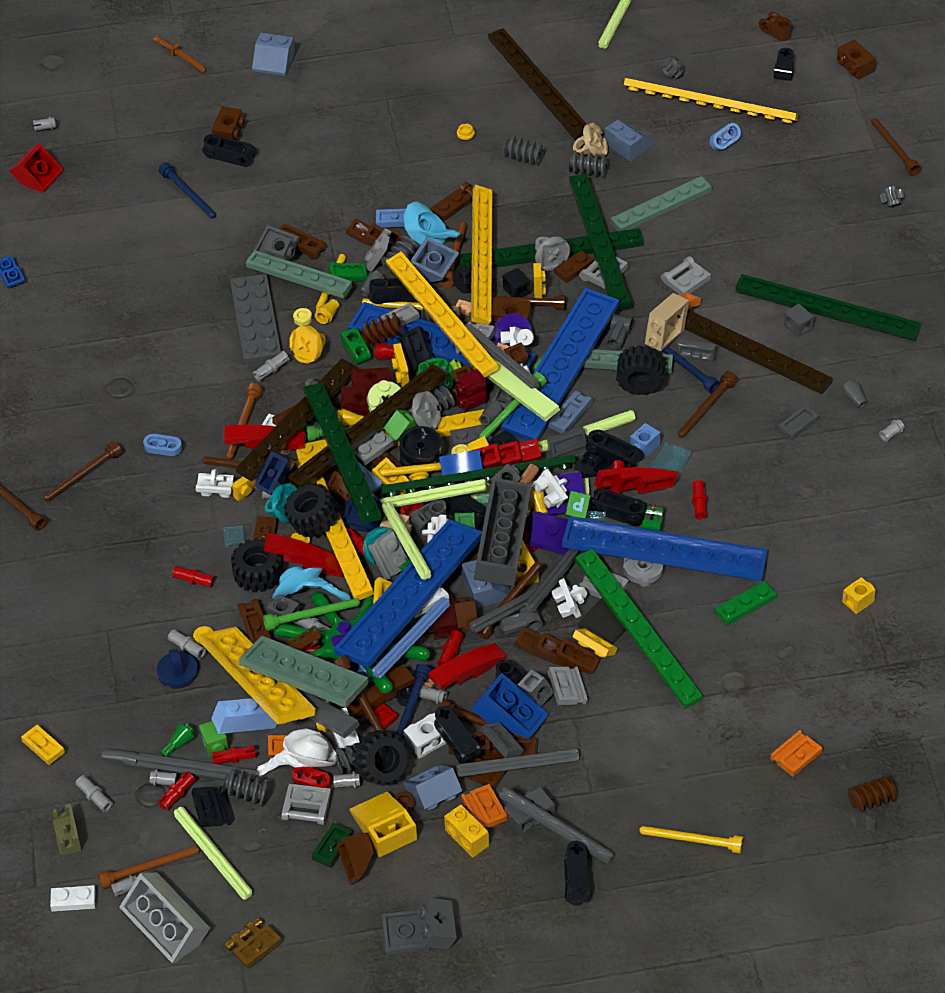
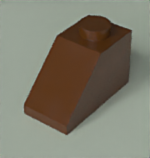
[450,596,477,631]
[336,832,374,885]

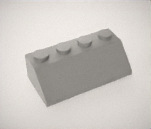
[119,872,210,963]

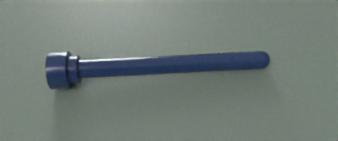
[158,162,216,218]
[662,345,720,394]
[396,664,432,739]

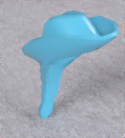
[403,201,460,245]
[272,566,351,601]

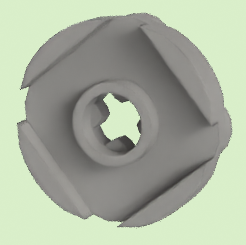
[623,558,663,587]

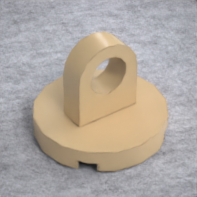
[573,123,608,158]

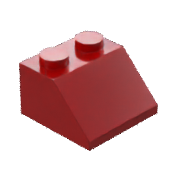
[9,143,64,193]

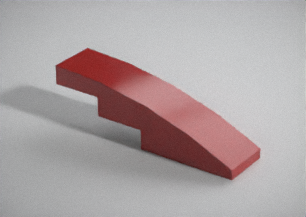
[224,424,306,451]
[470,438,543,469]
[594,467,678,494]
[264,533,343,577]
[428,643,507,690]

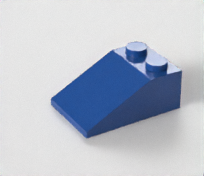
[471,673,549,739]

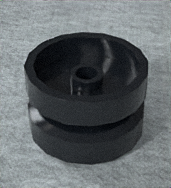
[399,426,442,475]

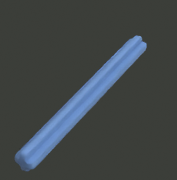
[372,597,450,678]

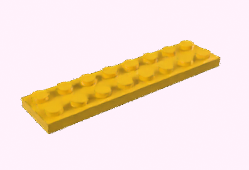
[199,627,315,725]

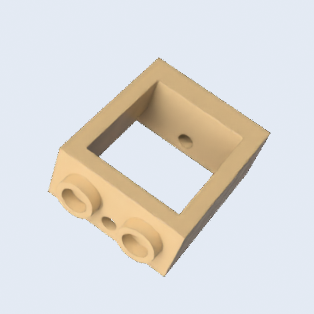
[645,293,689,351]

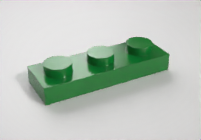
[715,581,777,626]

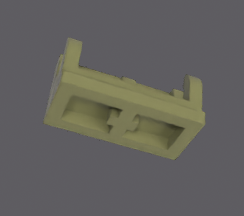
[52,803,81,856]

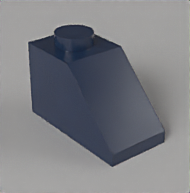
[254,451,296,495]

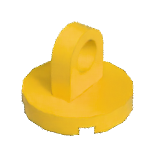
[290,325,326,364]

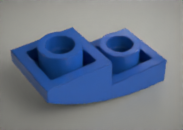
[0,255,25,288]
[439,450,483,476]

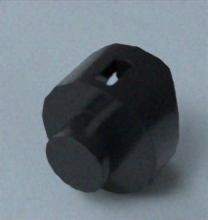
[453,265,472,294]

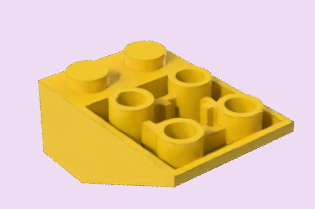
[349,792,417,857]

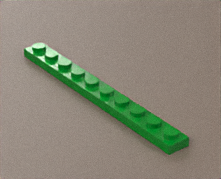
[575,549,703,709]

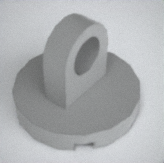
[535,236,570,271]
[406,391,441,429]

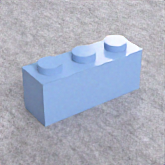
[211,698,277,734]

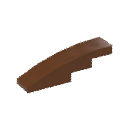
[346,218,421,259]
[513,626,601,674]
[335,665,415,719]
[448,732,537,760]

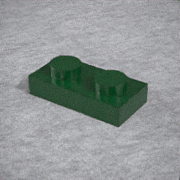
[311,823,352,868]

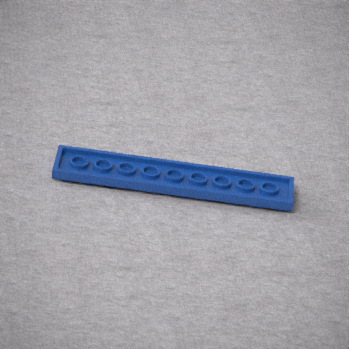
[501,288,619,441]
[348,302,536,370]
[562,516,767,581]
[334,519,482,668]

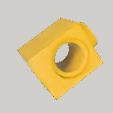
[842,577,876,614]

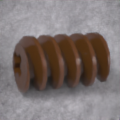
[361,312,404,345]
[848,775,896,812]

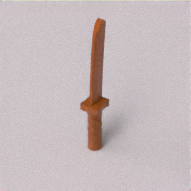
[154,35,205,74]

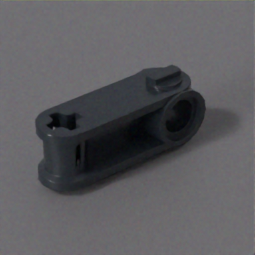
[202,134,257,167]
[369,278,417,304]
[585,429,644,468]
[442,485,487,531]
[588,488,647,527]
[434,706,481,764]
[564,841,590,906]

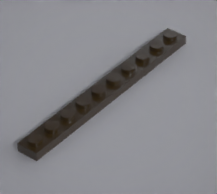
[488,28,587,141]
[678,310,833,394]
[236,358,358,482]
[287,364,447,488]

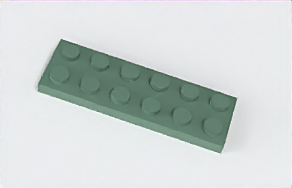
[239,636,368,708]

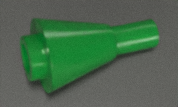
[160,723,195,757]

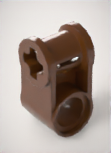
[758,11,791,41]

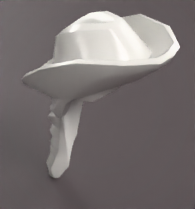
[257,728,337,776]

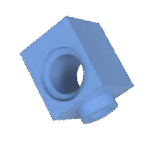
[630,423,661,458]

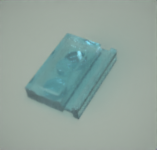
[650,443,692,483]

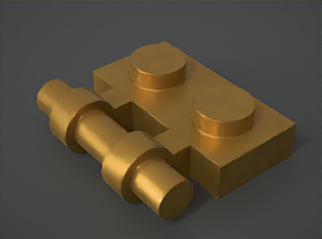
[224,918,282,969]

